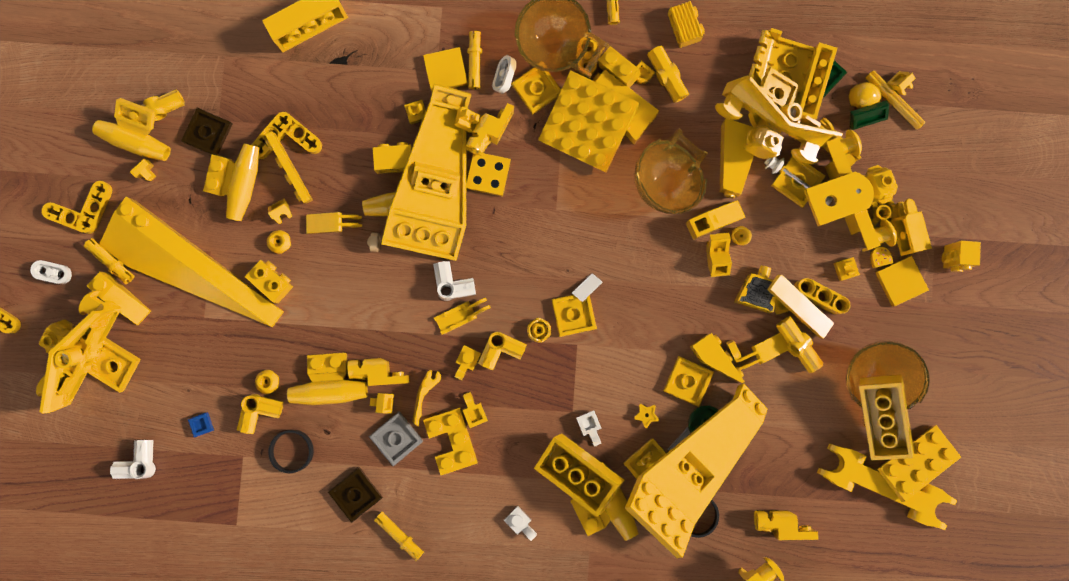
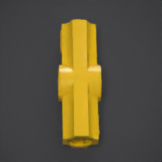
[647,45,689,103]
[141,89,185,121]
[776,316,823,373]

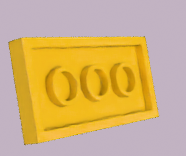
[877,425,961,502]

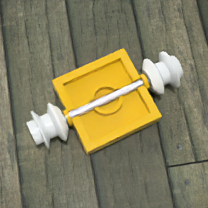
[764,156,833,207]

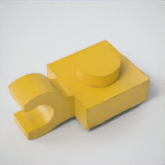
[455,345,481,380]
[463,392,488,428]

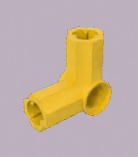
[478,331,527,370]
[237,394,283,434]

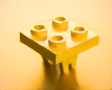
[623,438,666,479]

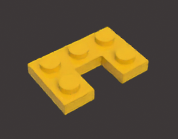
[423,408,478,475]

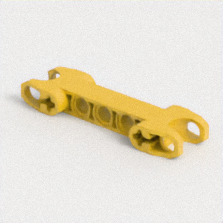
[817,444,957,530]

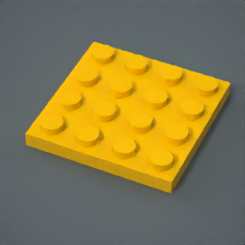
[538,70,640,173]

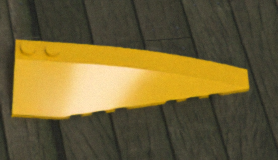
[99,197,284,327]

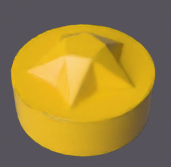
[731,226,752,246]

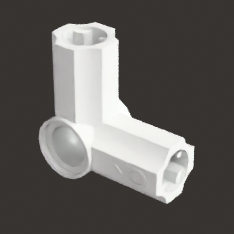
[433,261,476,301]
[110,440,156,479]

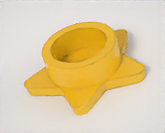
[634,404,659,428]

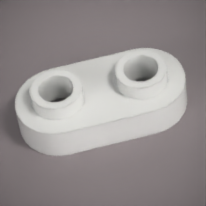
[492,55,516,94]
[30,260,72,284]

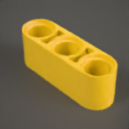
[794,278,850,315]

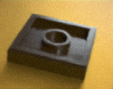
[181,107,233,155]
[328,467,383,523]

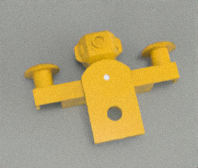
[804,130,898,252]

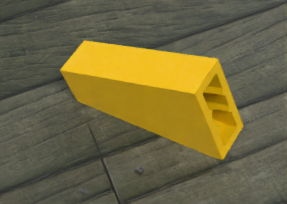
[593,70,659,144]
[720,119,754,199]

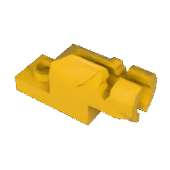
[465,103,514,156]
[347,358,410,386]
[754,510,818,540]

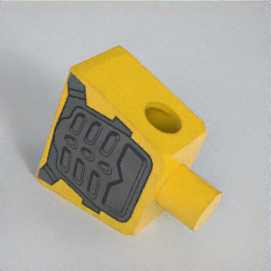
[734,265,776,313]

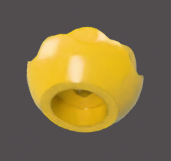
[267,230,291,254]
[527,318,551,342]
[255,370,279,394]

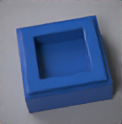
[188,412,214,438]

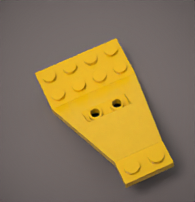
[381,83,471,261]
[625,384,768,558]

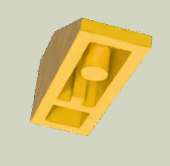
[87,272,151,325]

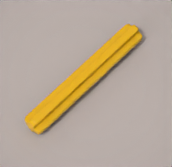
[866,70,925,130]

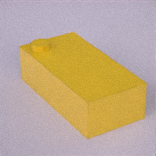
[262,0,348,53]
[859,374,913,460]
[534,433,625,517]

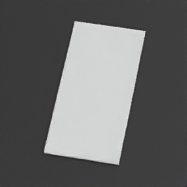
[572,274,603,302]

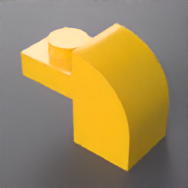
[706,233,732,277]

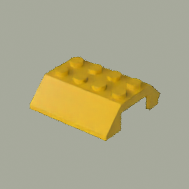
[749,28,837,120]

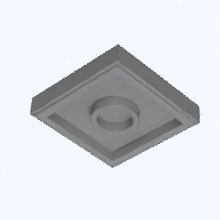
[369,411,423,466]

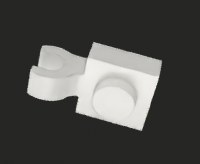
[576,411,602,447]
[504,506,537,541]

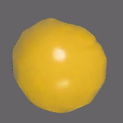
[849,82,881,109]

